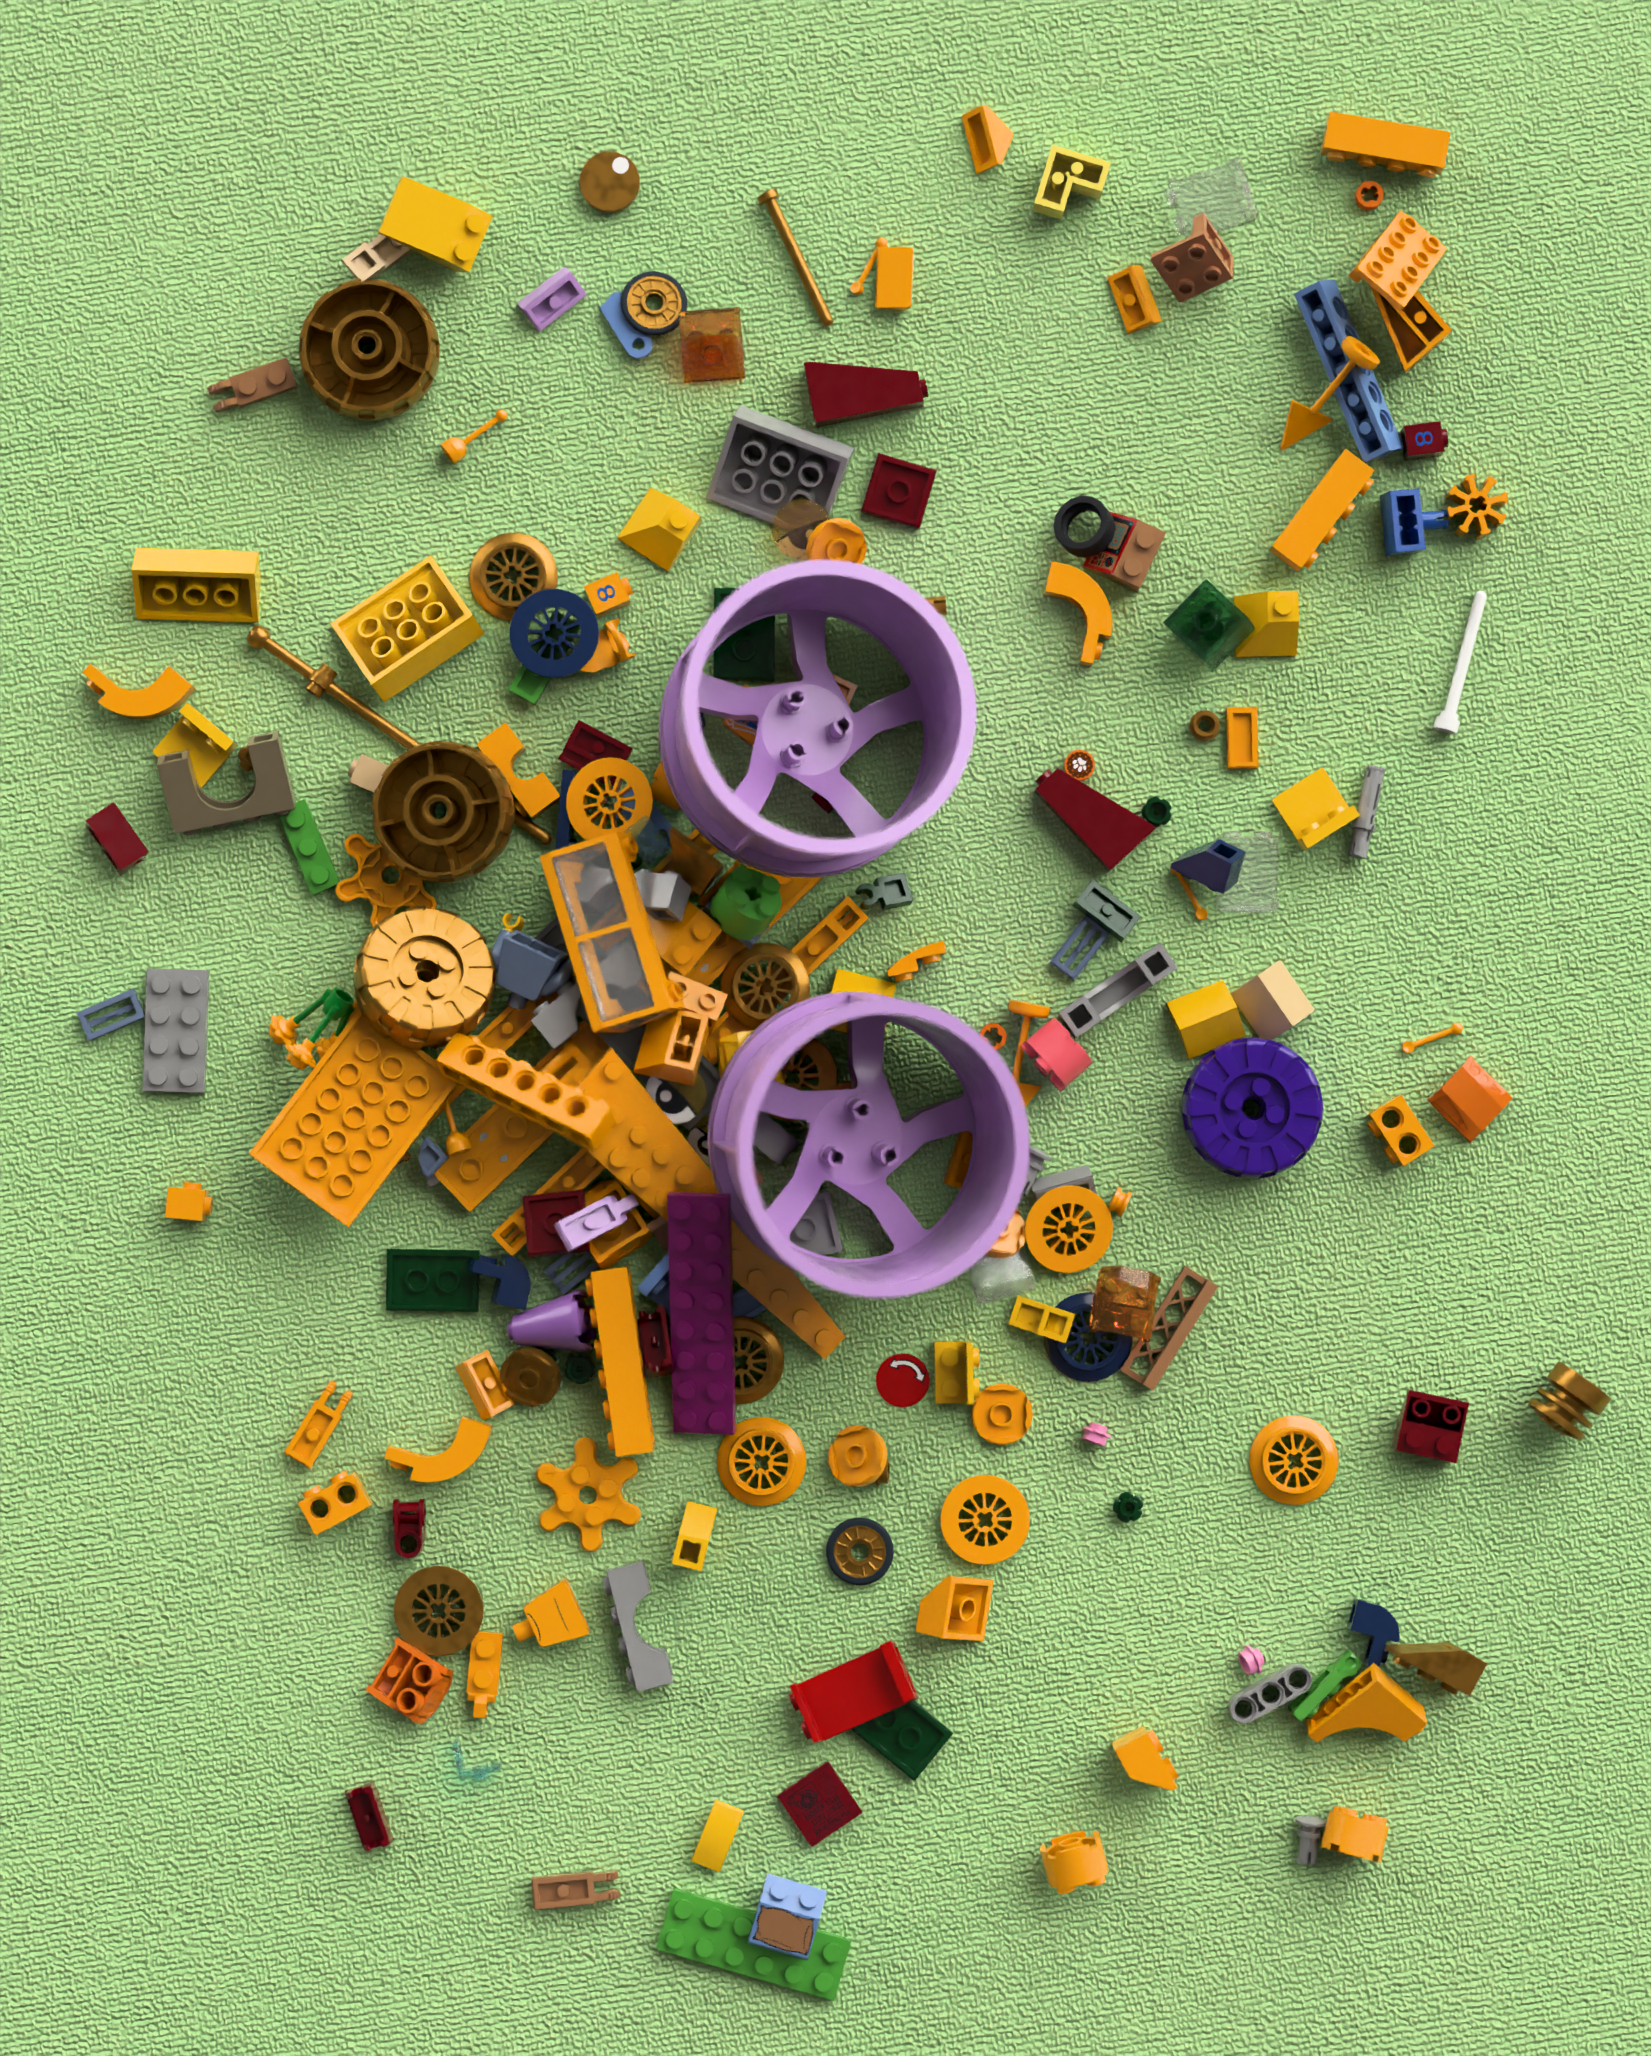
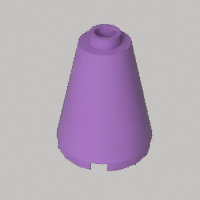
[507,1290,596,1351]

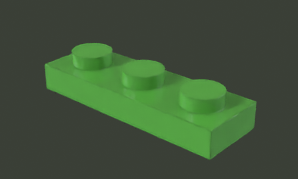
[508,610,580,705]
[279,799,340,896]

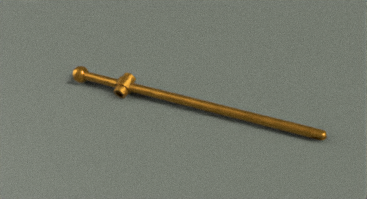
[247,625,552,845]

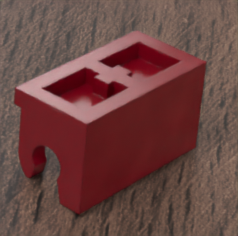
[86,802,149,876]
[637,1306,675,1379]
[345,1781,394,1852]

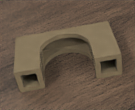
[157,731,296,835]

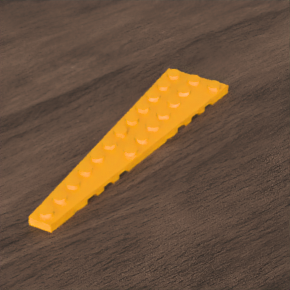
[573,1047,846,1359]

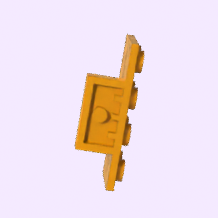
[1348,210,1447,310]

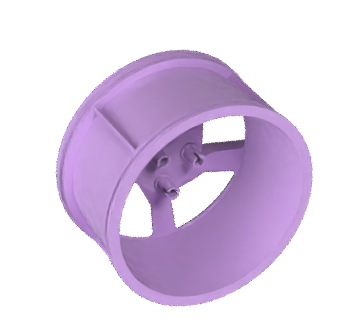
[658,560,977,878]
[707,991,1030,1298]

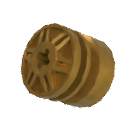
[1528,1361,1611,1442]

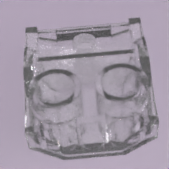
[968,1243,1036,1305]

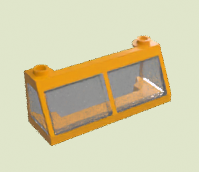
[539,832,685,1033]

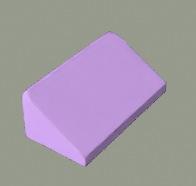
[517,267,587,332]

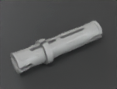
[1347,765,1386,859]

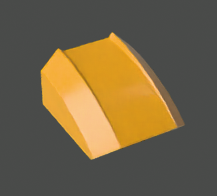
[585,1179,652,1270]

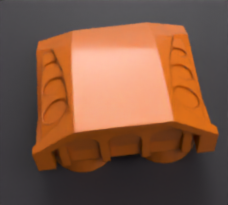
[1427,1055,1513,1143]
[366,1637,454,1724]

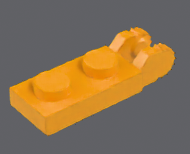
[284,1380,353,1469]

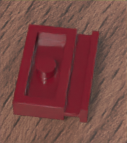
[558,720,633,788]

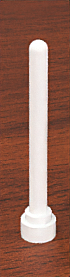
[1433,591,1487,735]

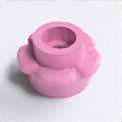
[1082,1422,1111,1447]
[1238,1645,1265,1675]

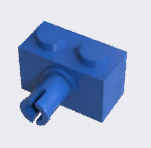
[1379,488,1449,556]

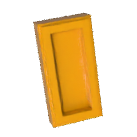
[1226,707,1259,769]

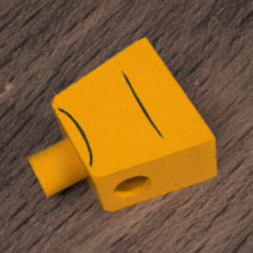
[512,1578,591,1647]

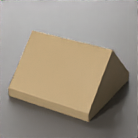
[1231,960,1315,1040]

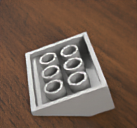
[706,405,854,530]

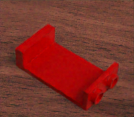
[789,1640,919,1743]

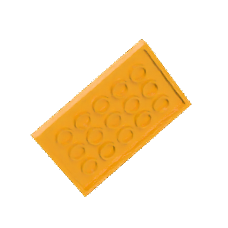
[249,1009,459,1228]

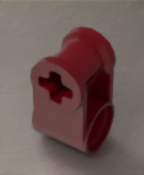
[393,1499,426,1558]

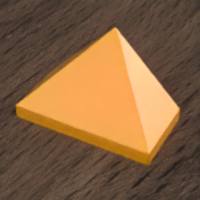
[961,105,1014,174]

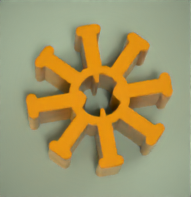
[1444,474,1508,539]

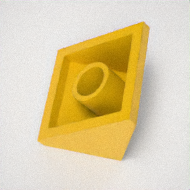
[1166,980,1246,1059]

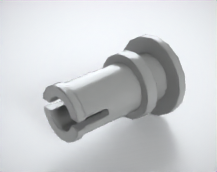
[1022,1146,1051,1195]
[1296,1815,1326,1865]

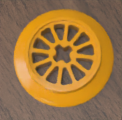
[566,758,653,845]
[1025,1186,1113,1273]
[1249,1415,1339,1505]
[717,1417,806,1506]
[940,1475,1030,1565]

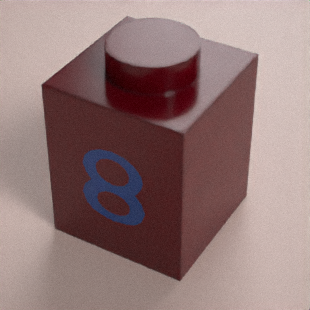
[1400,421,1448,461]

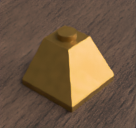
[669,826,724,897]

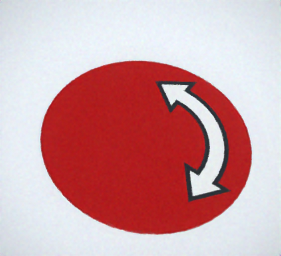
[876,1353,930,1407]

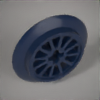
[510,589,599,678]
[1044,1292,1133,1382]

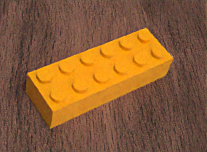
[586,1266,656,1457]

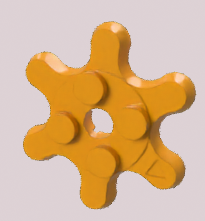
[336,834,437,928]
[535,1437,641,1552]

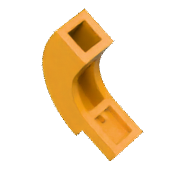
[1044,561,1112,667]
[82,664,196,720]
[384,1416,493,1482]

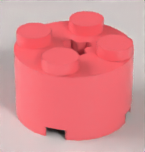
[1020,1018,1093,1092]

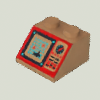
[1083,511,1166,593]

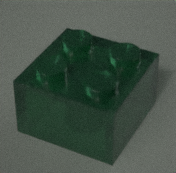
[1163,579,1255,672]

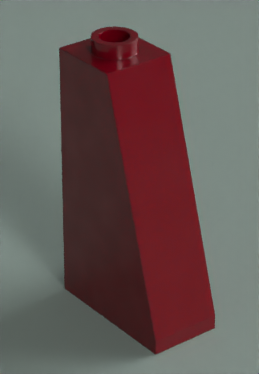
[804,362,928,428]
[1034,768,1155,872]

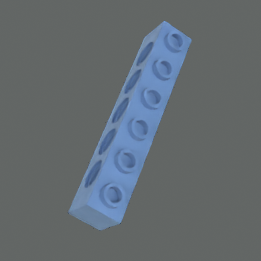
[1294,279,1404,463]

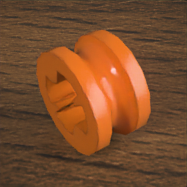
[1355,181,1383,211]
[979,1023,1007,1050]

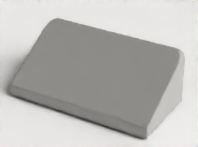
[1031,1165,1097,1213]

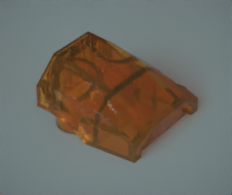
[1089,1266,1161,1342]

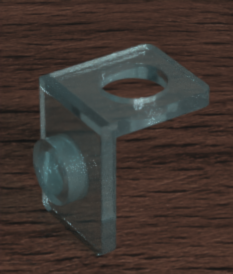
[624,816,671,865]
[452,1739,502,1780]

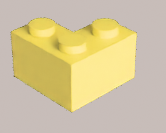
[1033,145,1111,220]

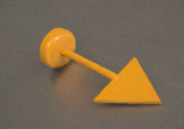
[1280,336,1380,450]
[1008,999,1051,1107]

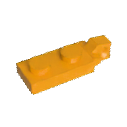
[466,1631,504,1718]

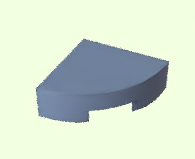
[419,1136,450,1180]

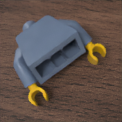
[491,913,575,1009]

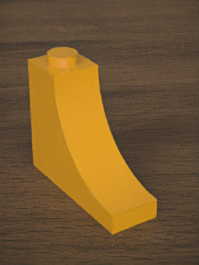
[1306,1663,1427,1743]

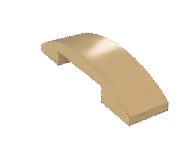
[342,234,413,282]

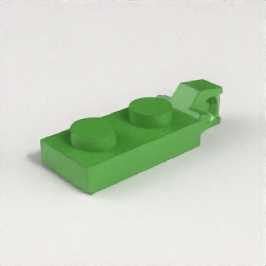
[1288,1649,1362,1722]

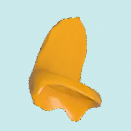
[573,618,636,673]

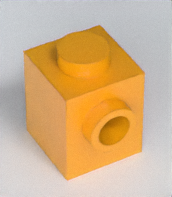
[165,1182,213,1221]

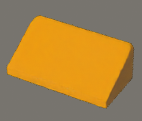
[875,247,914,311]
[1107,265,1162,334]
[455,1349,516,1420]

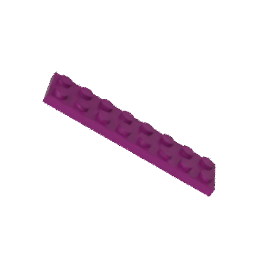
[667,1192,736,1435]

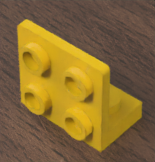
[153,703,239,789]
[1272,768,1359,851]
[934,1341,980,1405]

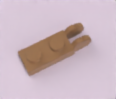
[207,357,298,413]
[531,1870,620,1910]

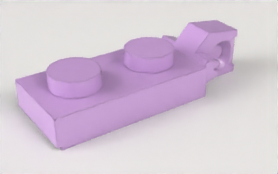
[554,1194,639,1252]

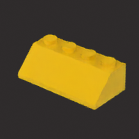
[131,548,261,623]

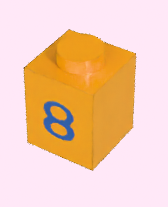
[584,572,633,618]

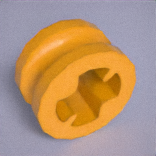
[1108,1187,1132,1218]

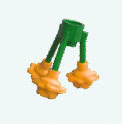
[268,988,355,1070]

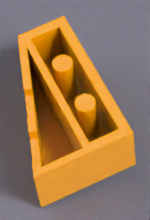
[1369,285,1452,374]

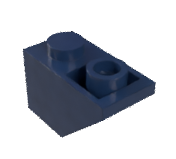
[1170,839,1246,894]

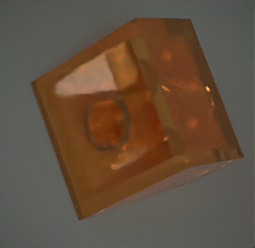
[679,307,745,383]

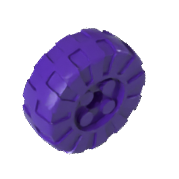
[1181,1038,1323,1179]

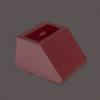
[1391,1390,1469,1463]

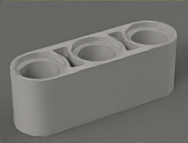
[753,1110,799,1166]
[1227,1663,1312,1723]

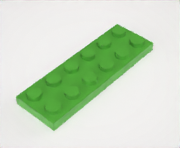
[656,1888,851,2001]

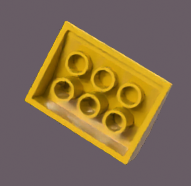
[330,555,485,703]

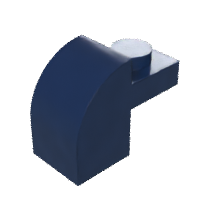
[467,1254,531,1310]
[1347,1597,1400,1668]

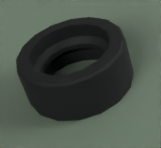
[1053,496,1115,558]

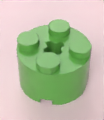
[710,866,782,940]

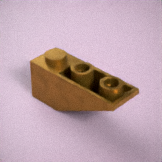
[1385,1642,1487,1696]

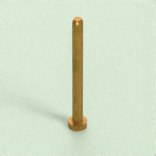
[757,188,833,327]

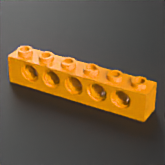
[436,1032,615,1152]

